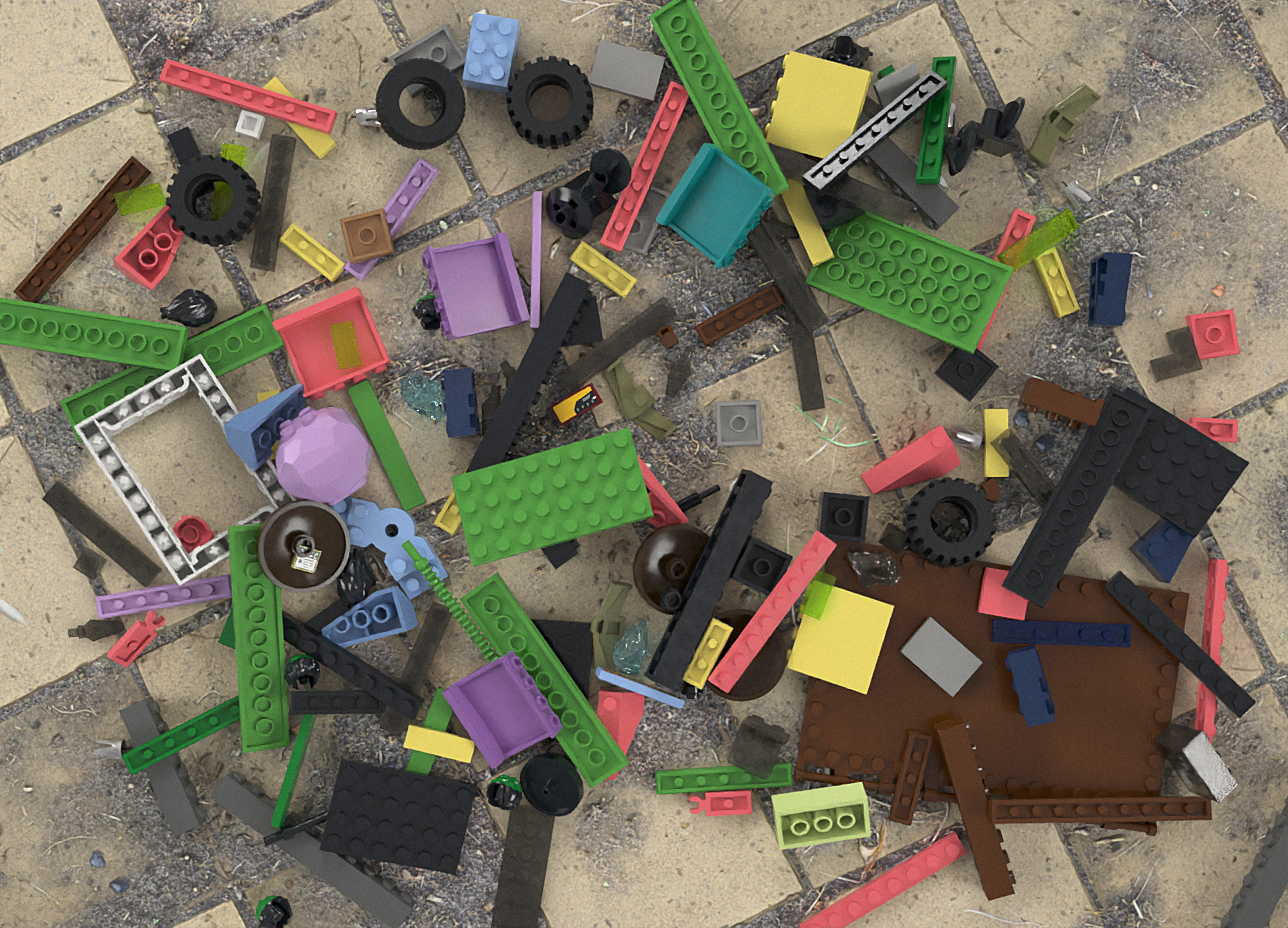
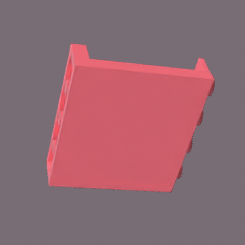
[272,287,392,401]

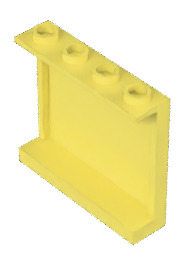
[764,51,873,159]
[786,580,894,694]

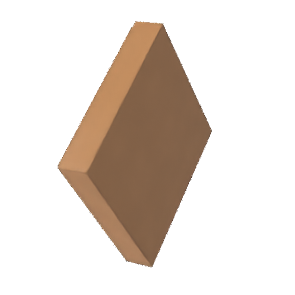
[339,208,396,264]

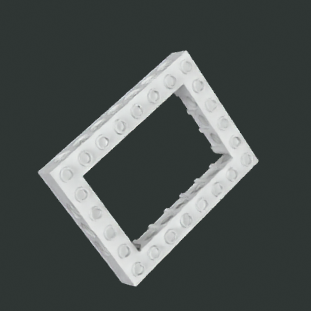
[74,354,296,586]

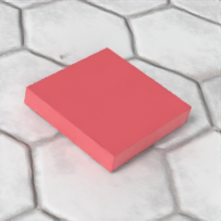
[1186,309,1240,361]
[977,567,1028,621]

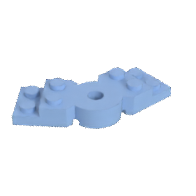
[329,496,449,600]

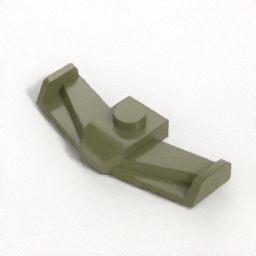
[1028,83,1101,169]
[603,358,678,442]
[590,581,633,672]

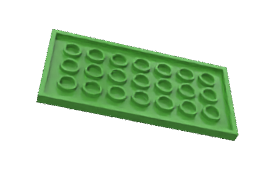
[805,210,1014,354]
[451,428,654,567]

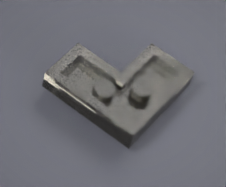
[1149,326,1203,383]

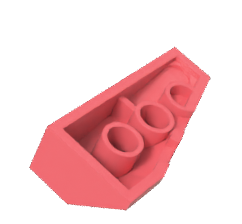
[113,205,184,291]
[860,425,961,494]
[637,456,688,528]
[597,687,645,780]

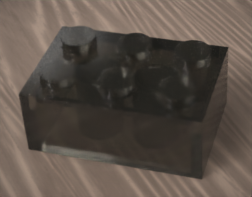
[1154,723,1238,803]

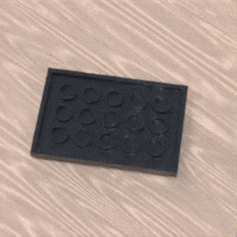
[1112,387,1249,539]
[319,757,477,875]

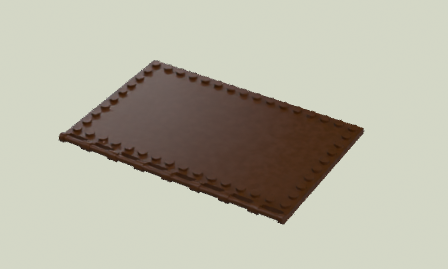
[794,539,1190,836]

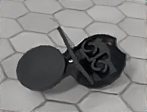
[944,97,1025,176]
[545,148,632,240]

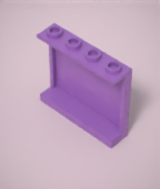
[422,232,530,341]
[442,650,563,769]

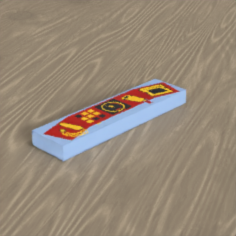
[595,666,685,709]

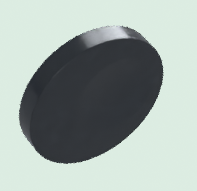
[520,753,584,817]

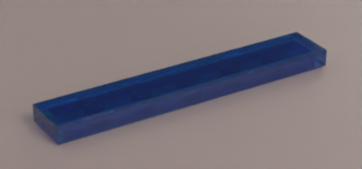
[991,619,1131,647]

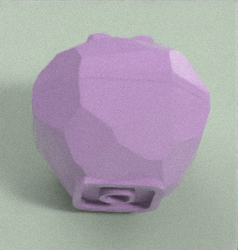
[275,406,372,506]

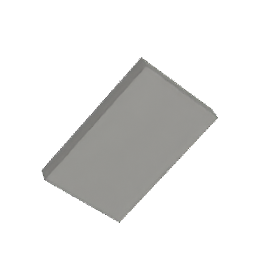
[388,24,466,99]
[589,40,665,102]
[623,185,671,257]
[900,617,983,697]

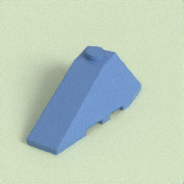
[224,383,306,470]
[321,586,419,648]

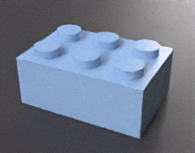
[462,13,521,94]

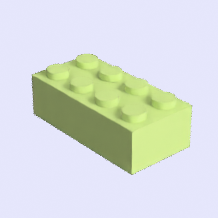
[771,782,871,850]

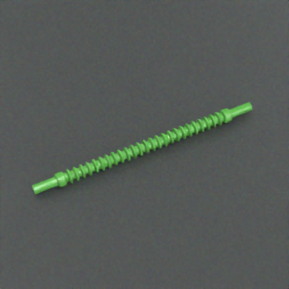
[401,540,500,663]

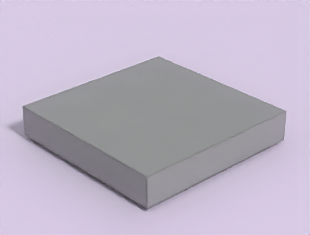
[872,63,926,110]
[715,400,762,447]

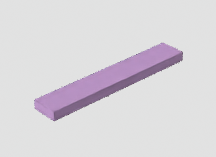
[343,157,440,282]
[530,191,543,330]
[95,574,232,619]

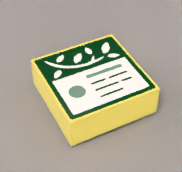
[291,545,321,573]

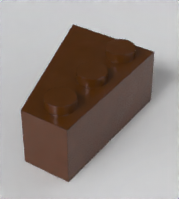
[1018,377,1105,430]

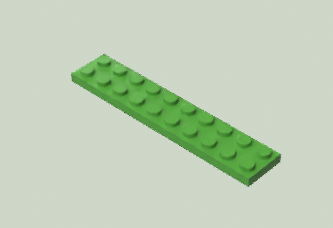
[648,0,791,199]
[0,298,189,371]
[60,304,285,442]
[228,523,290,753]
[460,572,630,789]

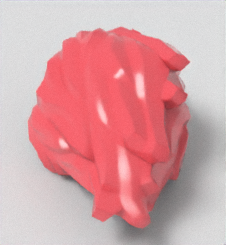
[173,515,214,554]

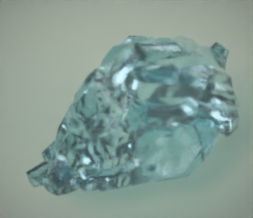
[399,373,446,422]
[612,619,648,675]

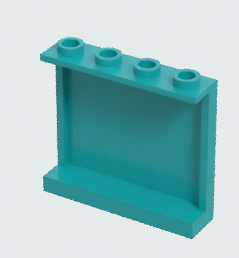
[655,143,776,269]

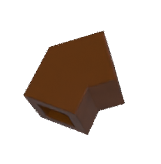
[657,325,679,350]
[979,477,1001,502]

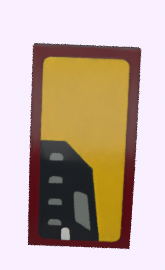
[550,383,603,426]

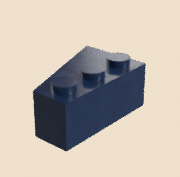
[1088,252,1133,328]
[441,367,481,439]
[1129,518,1194,583]
[1005,644,1056,727]

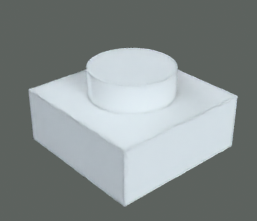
[235,110,266,140]

